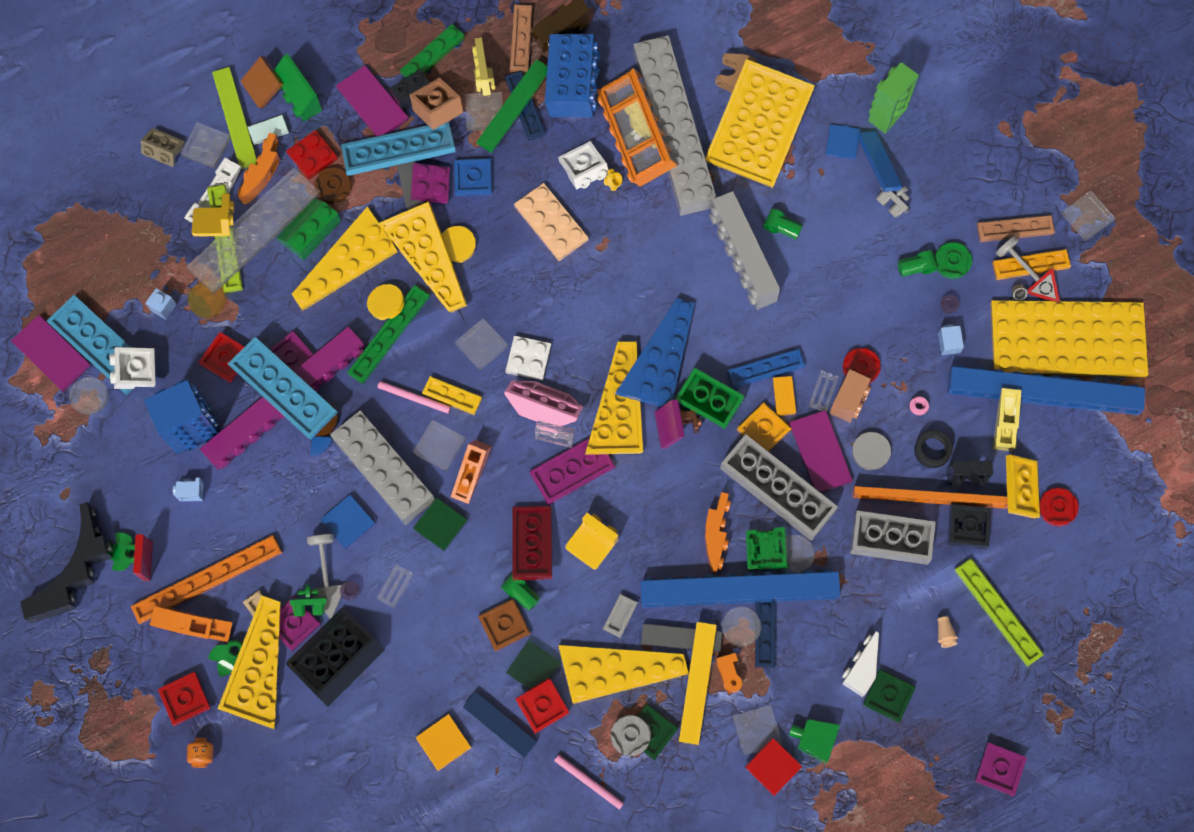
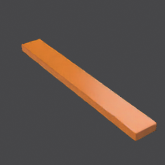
[852,486,1008,509]
[131,535,282,624]

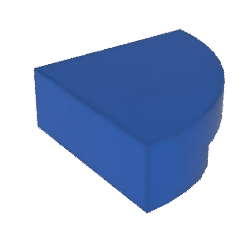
[310,436,333,456]

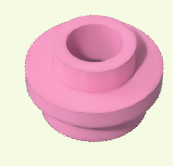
[909,396,929,415]

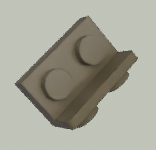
[141,128,185,167]

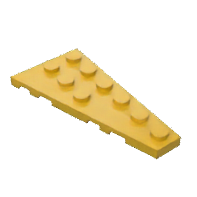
[292,207,397,311]
[585,342,643,455]

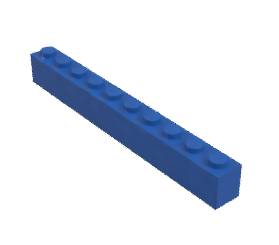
[947,365,1145,415]
[641,569,840,608]

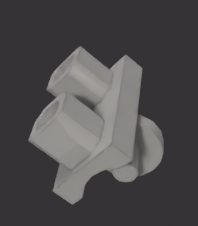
[876,186,910,218]

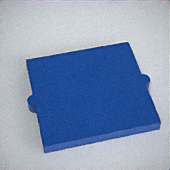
[825,124,860,159]

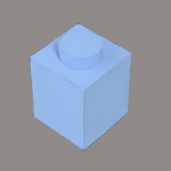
[145,288,177,320]
[938,324,964,355]

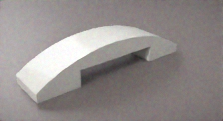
[184,158,241,223]

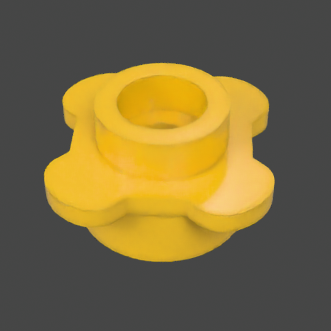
[604,169,622,191]

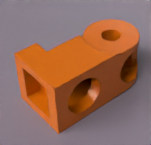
[715,653,742,693]

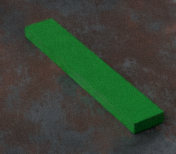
[477,59,547,153]
[347,285,430,385]

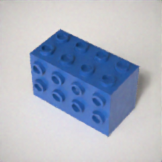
[545,34,600,118]
[144,380,220,454]

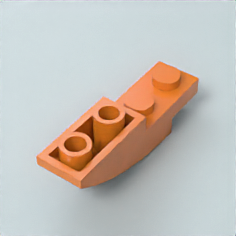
[238,133,280,205]
[705,492,731,574]
[150,606,233,642]

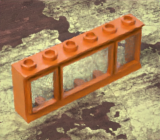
[597,68,678,187]

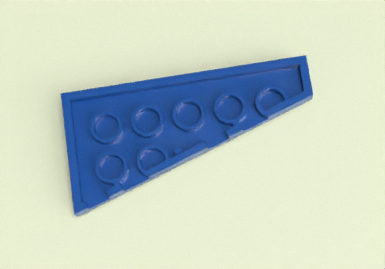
[615,298,695,407]

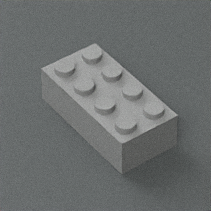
[850,511,935,565]

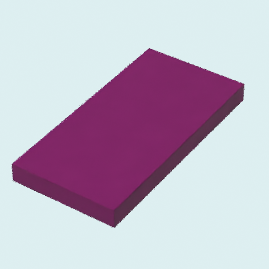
[336,65,409,137]
[11,315,91,392]
[789,410,853,493]
[529,438,615,505]

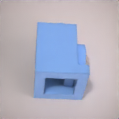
[173,478,204,501]

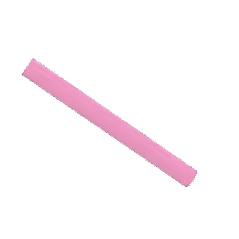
[378,381,451,414]
[555,755,624,810]

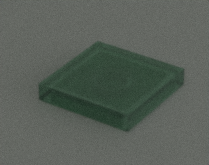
[506,640,561,689]

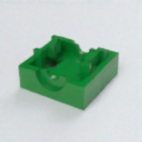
[746,527,789,571]

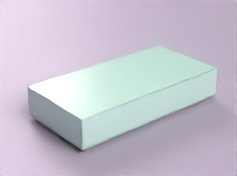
[248,115,289,145]

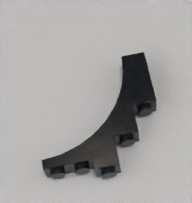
[20,502,114,623]

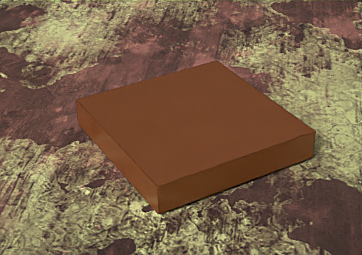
[240,56,283,109]
[478,599,531,652]

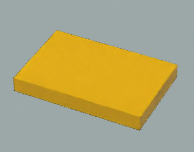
[1006,455,1040,519]

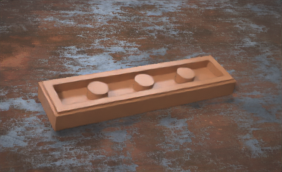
[510,5,532,73]
[977,215,1055,242]

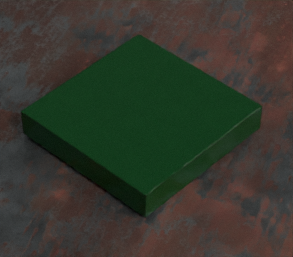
[413,498,468,552]
[862,669,916,723]
[637,704,679,761]

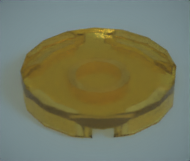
[188,281,226,319]

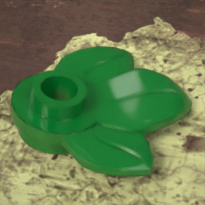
[110,533,135,571]
[208,640,243,677]

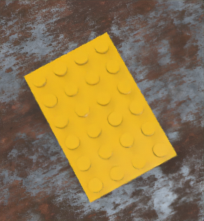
[705,59,815,188]

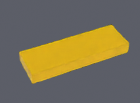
[422,376,482,416]

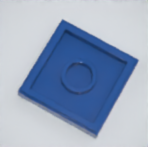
[454,158,492,196]
[320,495,375,549]

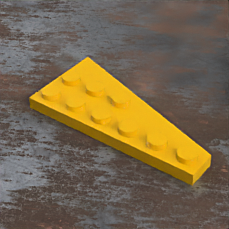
[378,202,468,313]
[218,595,281,729]
[558,645,689,704]

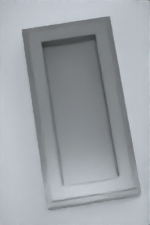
[603,594,638,638]

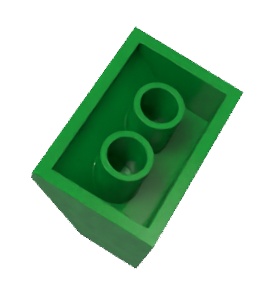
[274,53,322,122]
[276,198,341,261]
[675,368,744,429]

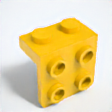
[192,194,234,236]
[565,513,619,570]

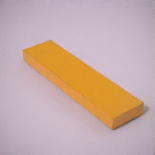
[992,249,1071,280]

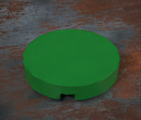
[934,242,972,279]

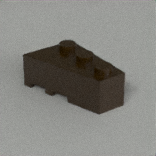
[531,0,589,53]

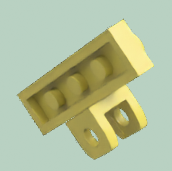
[472,38,495,96]

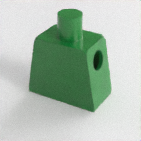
[789,719,840,764]

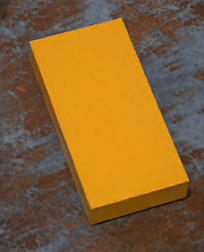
[772,376,796,416]

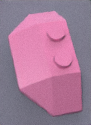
[505,380,583,428]

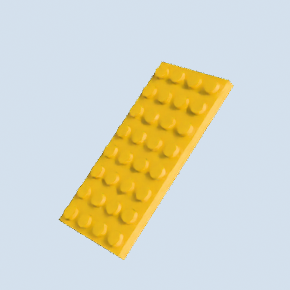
[990,301,1148,377]

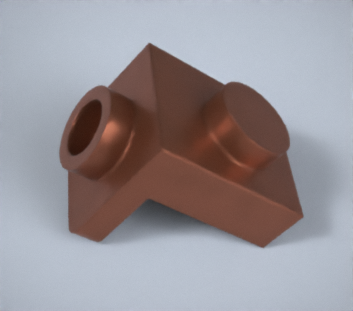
[680,409,701,434]

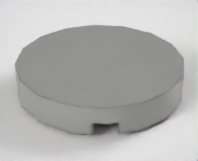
[852,432,891,470]
[611,715,651,756]

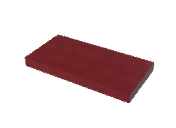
[512,506,552,580]

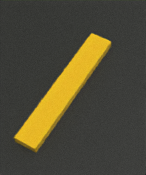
[679,622,717,745]

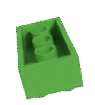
[868,62,919,134]

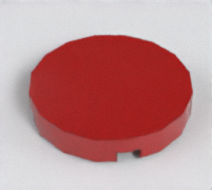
[842,348,881,384]
[1039,487,1079,527]

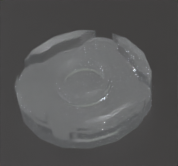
[69,377,109,415]
[780,535,815,574]
[722,606,762,647]

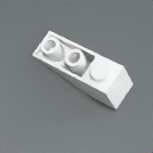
[842,632,879,697]

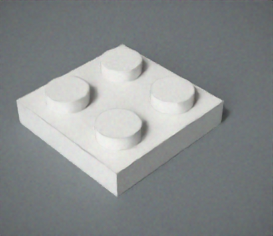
[506,336,551,381]

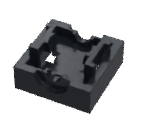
[946,460,993,487]
[947,504,991,549]

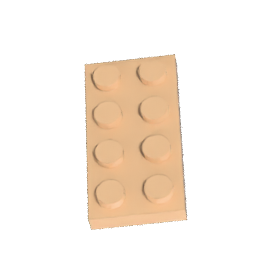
[514,183,588,261]

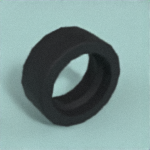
[914,430,953,468]

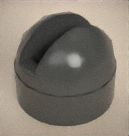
[1011,284,1028,301]

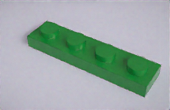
[400,24,465,78]

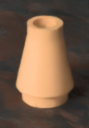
[937,617,958,648]

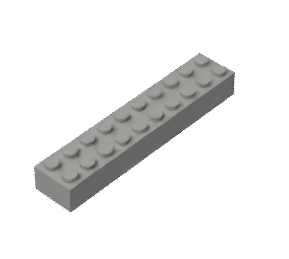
[633,35,716,216]

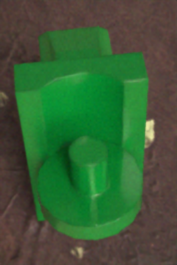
[290,584,327,616]

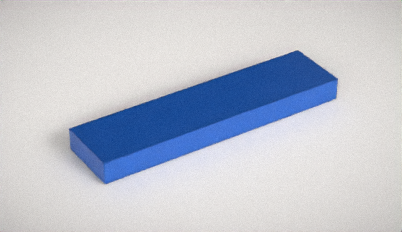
[857,131,902,192]
[727,348,805,389]

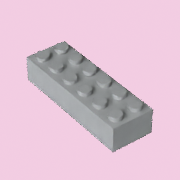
[709,191,780,310]
[330,411,435,525]
[720,435,838,541]

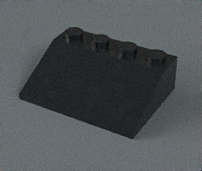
[285,607,385,707]

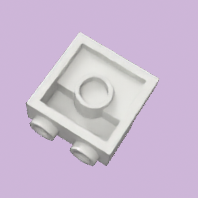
[558,141,608,189]
[110,347,155,389]

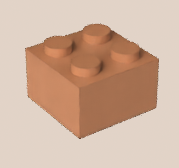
[410,78,463,130]
[829,369,872,423]

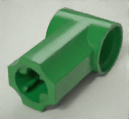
[763,209,803,240]
[897,250,938,277]
[500,574,540,611]

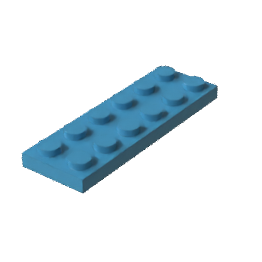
[341,121,456,176]
[47,295,135,396]
[228,337,337,440]

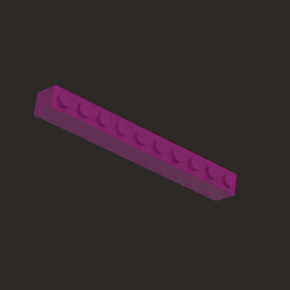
[200,327,365,470]

